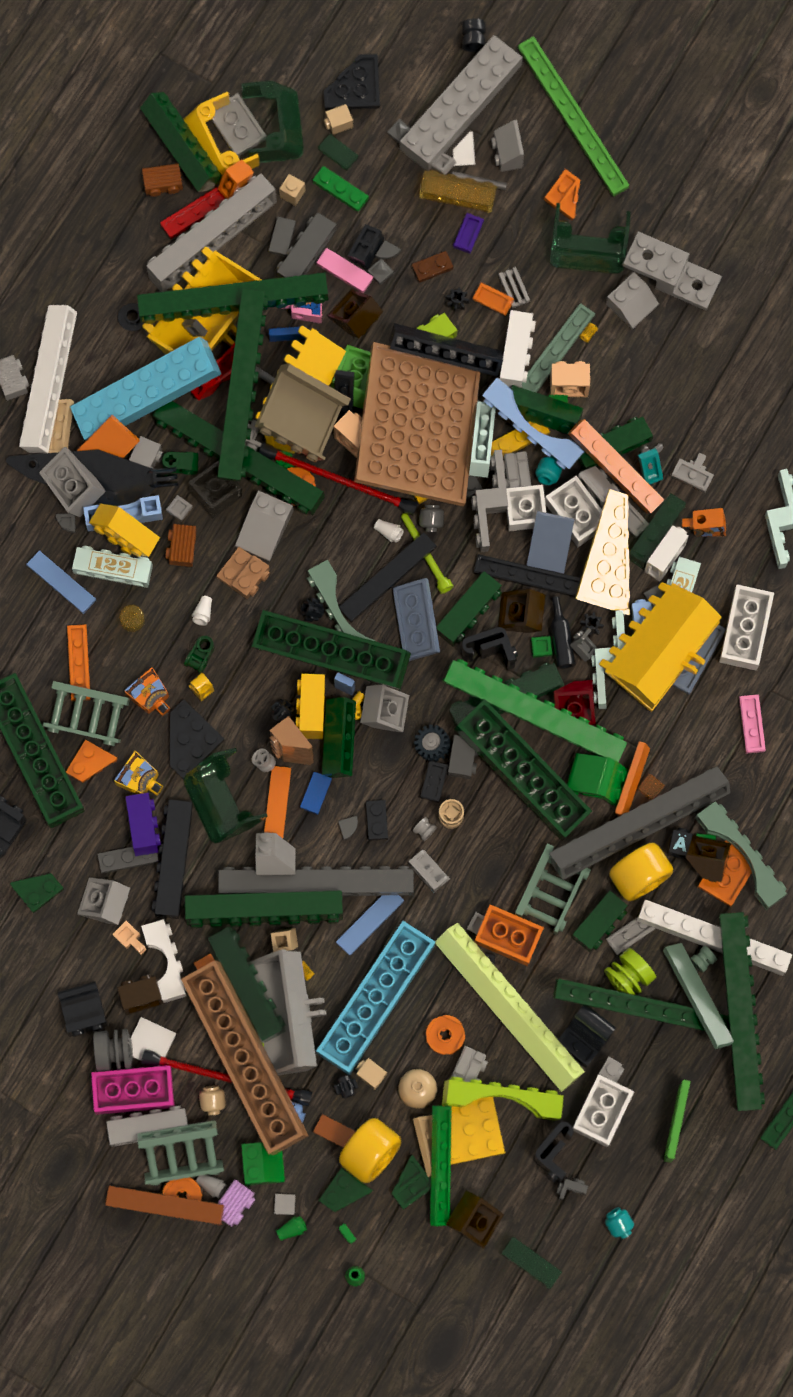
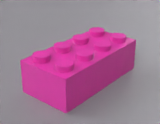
[92,1066,175,1115]

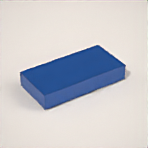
[269,326,306,342]
[300,772,332,815]

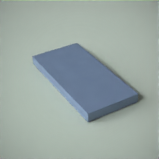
[393,578,440,661]
[672,625,726,695]

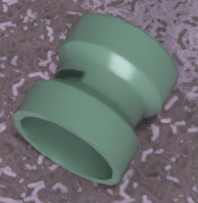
[690,946,717,973]

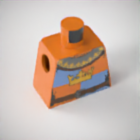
[682,508,726,536]
[124,667,170,716]

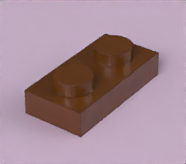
[412,251,453,283]

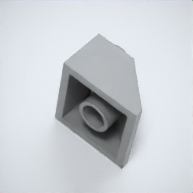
[491,120,524,172]
[606,272,659,329]
[578,466,619,509]
[360,685,409,732]
[256,832,296,875]
[77,878,130,925]

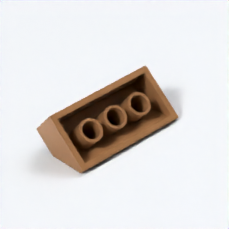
[269,716,314,765]

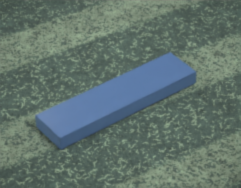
[27,551,96,614]
[336,895,404,956]

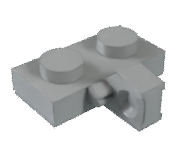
[671,453,714,493]

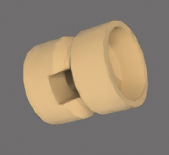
[439,799,464,829]

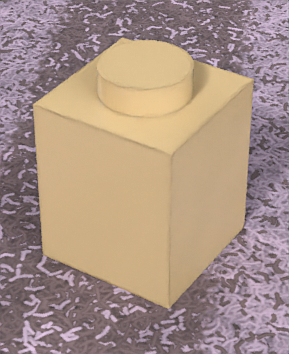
[324,104,353,135]
[279,174,305,206]
[271,928,298,952]
[356,1058,387,1090]

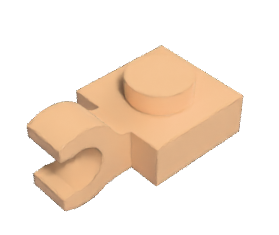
[113,921,147,955]

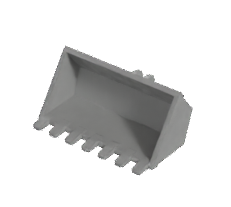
[235,950,326,1075]

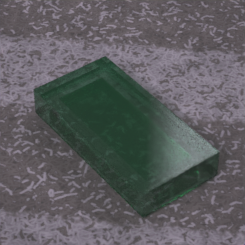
[318,134,359,171]

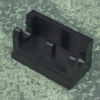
[348,224,385,270]

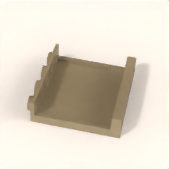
[255,364,351,462]

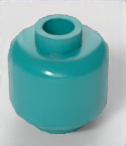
[535,456,562,485]
[605,1208,634,1239]

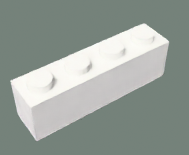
[500,310,536,387]

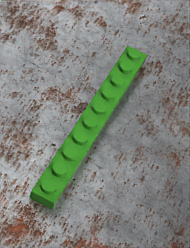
[518,37,629,197]

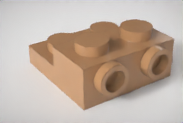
[216,547,270,599]

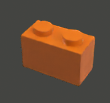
[218,159,254,199]

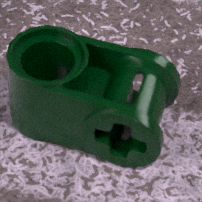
[162,452,199,475]
[184,636,215,674]

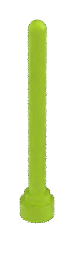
[401,513,454,594]

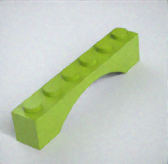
[442,1077,563,1121]

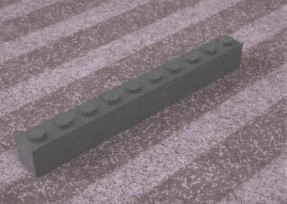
[549,766,731,880]
[219,866,414,896]

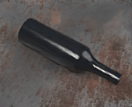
[551,596,576,669]

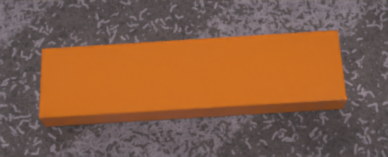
[67,624,91,701]
[615,741,650,817]
[264,766,291,838]

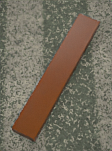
[105,1186,225,1225]

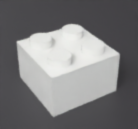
[506,485,546,531]

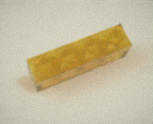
[419,170,497,213]

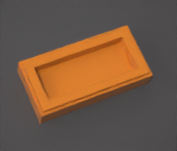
[472,283,514,316]

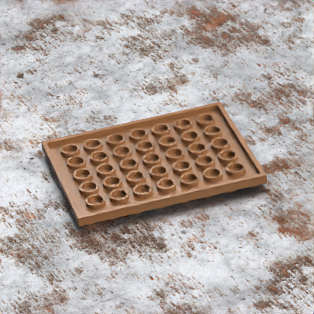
[354,342,480,506]

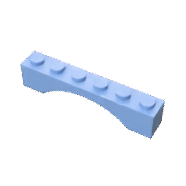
[482,378,585,469]

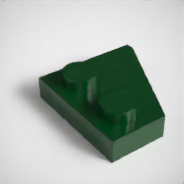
[10,873,64,914]
[392,1155,431,1210]
[319,1168,373,1212]

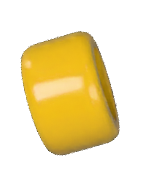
[609,843,673,901]
[339,1118,401,1183]

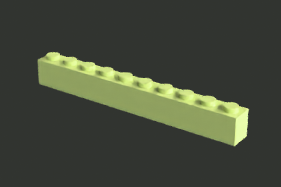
[435,923,585,1092]

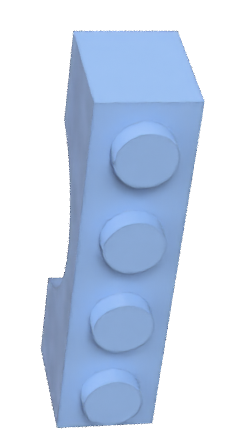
[83,495,163,531]

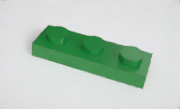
[313,166,369,212]

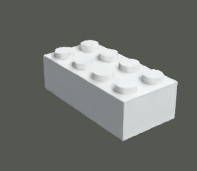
[719,585,774,671]

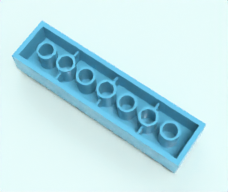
[70,337,222,440]
[316,921,436,1075]

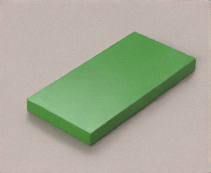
[664,1080,690,1163]

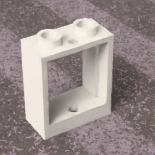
[644,526,688,582]

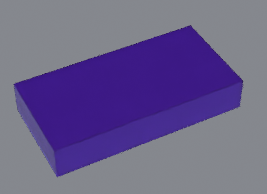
[453,213,484,254]

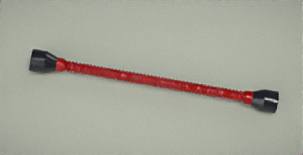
[259,442,418,516]
[141,1049,312,1107]

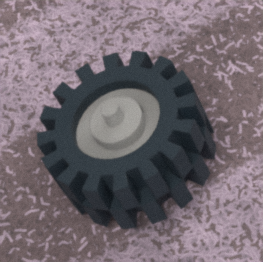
[414,725,451,762]

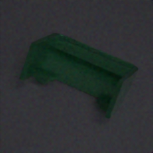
[241,81,304,163]
[550,203,631,274]
[184,748,268,844]

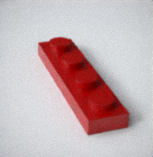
[160,186,226,240]

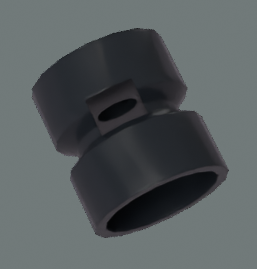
[462,19,486,52]

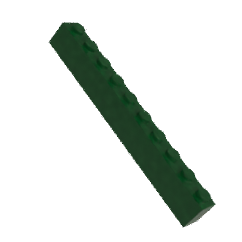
[137,273,329,324]
[218,288,269,482]
[153,401,325,516]
[719,912,765,1111]

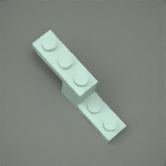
[765,469,793,569]
[592,610,625,709]

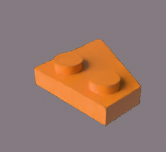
[543,169,580,220]
[66,740,118,783]

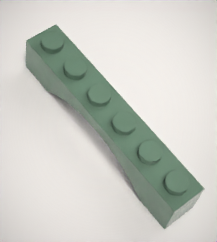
[306,560,375,641]
[695,801,787,911]

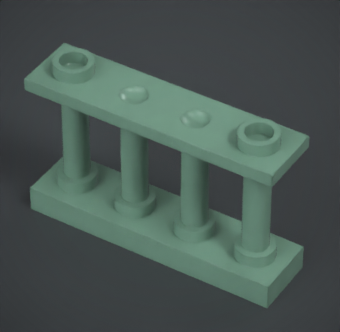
[43,681,130,746]
[515,843,591,936]
[137,1120,224,1185]

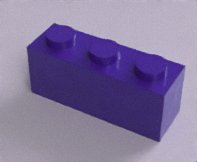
[126,793,161,857]

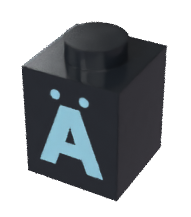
[668,828,693,859]

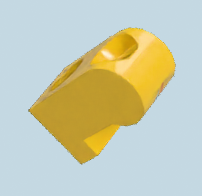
[189,673,214,701]

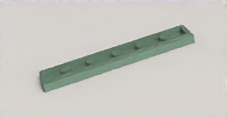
[521,303,595,393]
[663,943,734,1049]

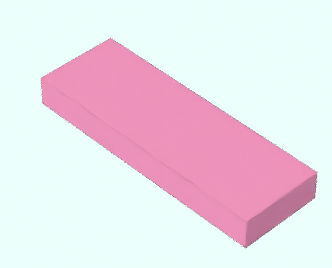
[316,248,373,293]
[739,695,766,754]

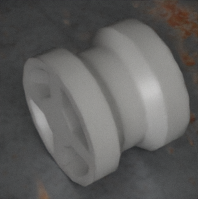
[252,749,276,772]
[413,817,437,841]

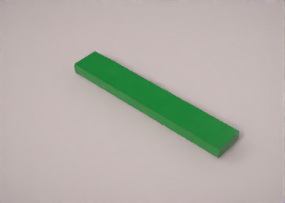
[430,1106,452,1226]

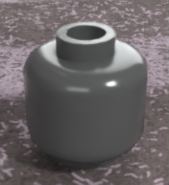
[419,505,444,532]

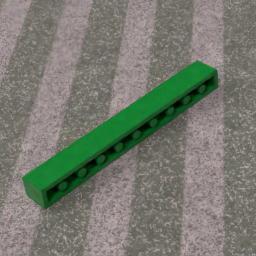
[442,659,628,762]

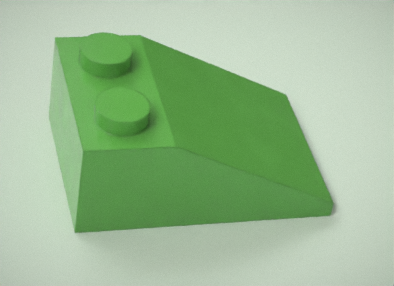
[331,345,371,409]

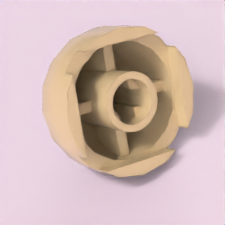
[398,1069,437,1109]

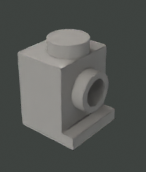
[599,1057,624,1083]

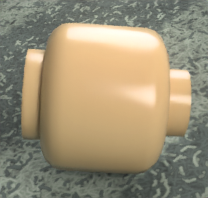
[199,1085,226,1115]

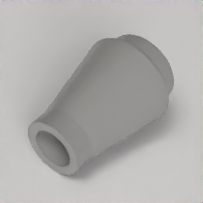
[196,1175,227,1198]

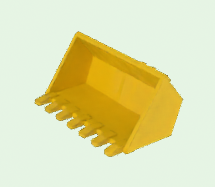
[142,247,261,355]
[256,326,346,454]
[599,582,721,712]

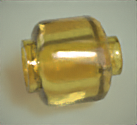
[120,605,145,632]

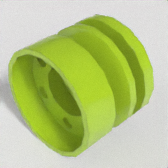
[604,948,656,995]

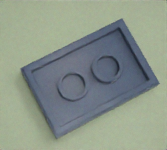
[527,511,575,573]

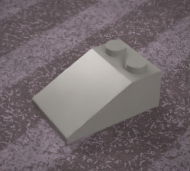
[39,447,106,517]
[235,491,293,562]

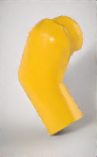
[352,691,365,720]

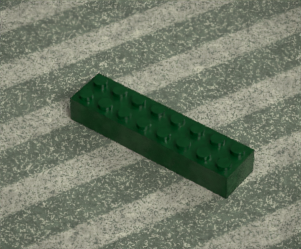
[252,610,411,690]
[0,673,85,829]
[454,699,592,840]
[185,890,343,928]

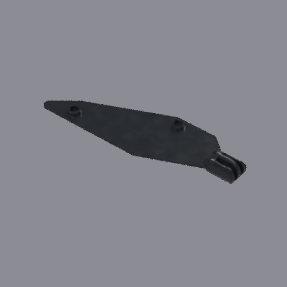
[6,449,178,505]

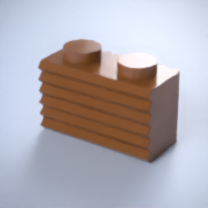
[142,164,183,196]
[166,524,197,567]

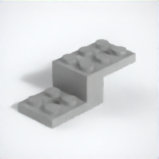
[623,231,722,310]
[471,450,508,552]

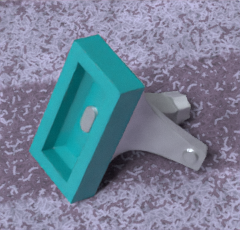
[638,443,663,485]

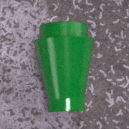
[276,1216,307,1241]
[345,1266,365,1286]

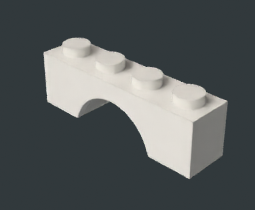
[141,919,187,1003]

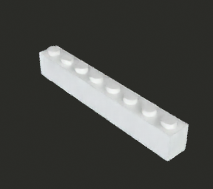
[19,305,77,453]
[637,900,792,976]

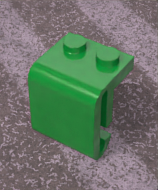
[567,753,629,806]

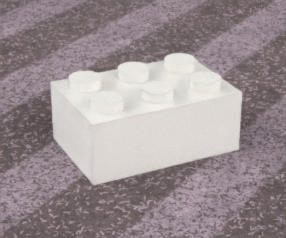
[545,476,602,547]
[573,1074,634,1147]

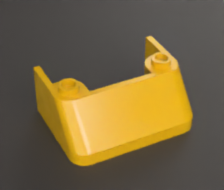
[183,92,259,185]

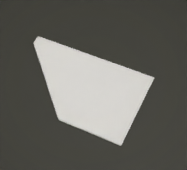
[453,132,475,166]

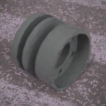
[94,1029,133,1072]

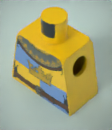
[114,751,163,795]

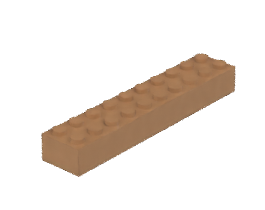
[181,960,309,1155]

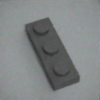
[98,847,158,874]

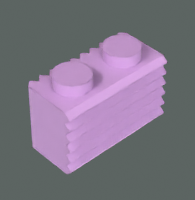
[218,1180,255,1227]

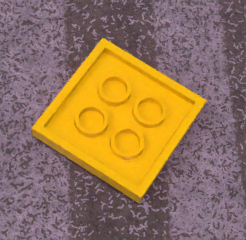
[442,1097,505,1165]

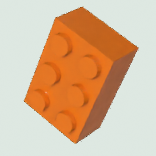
[474,905,544,966]

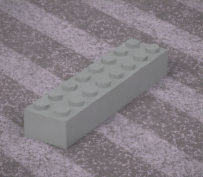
[400,35,523,171]
[146,174,277,292]

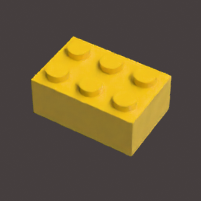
[89,503,160,557]
[296,674,325,739]

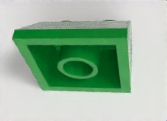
[242,1142,285,1186]

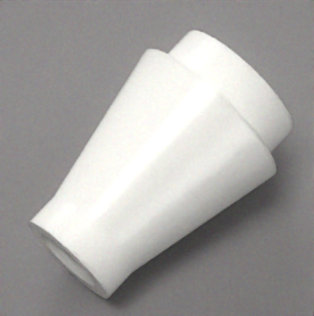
[374,519,404,543]
[192,596,212,626]

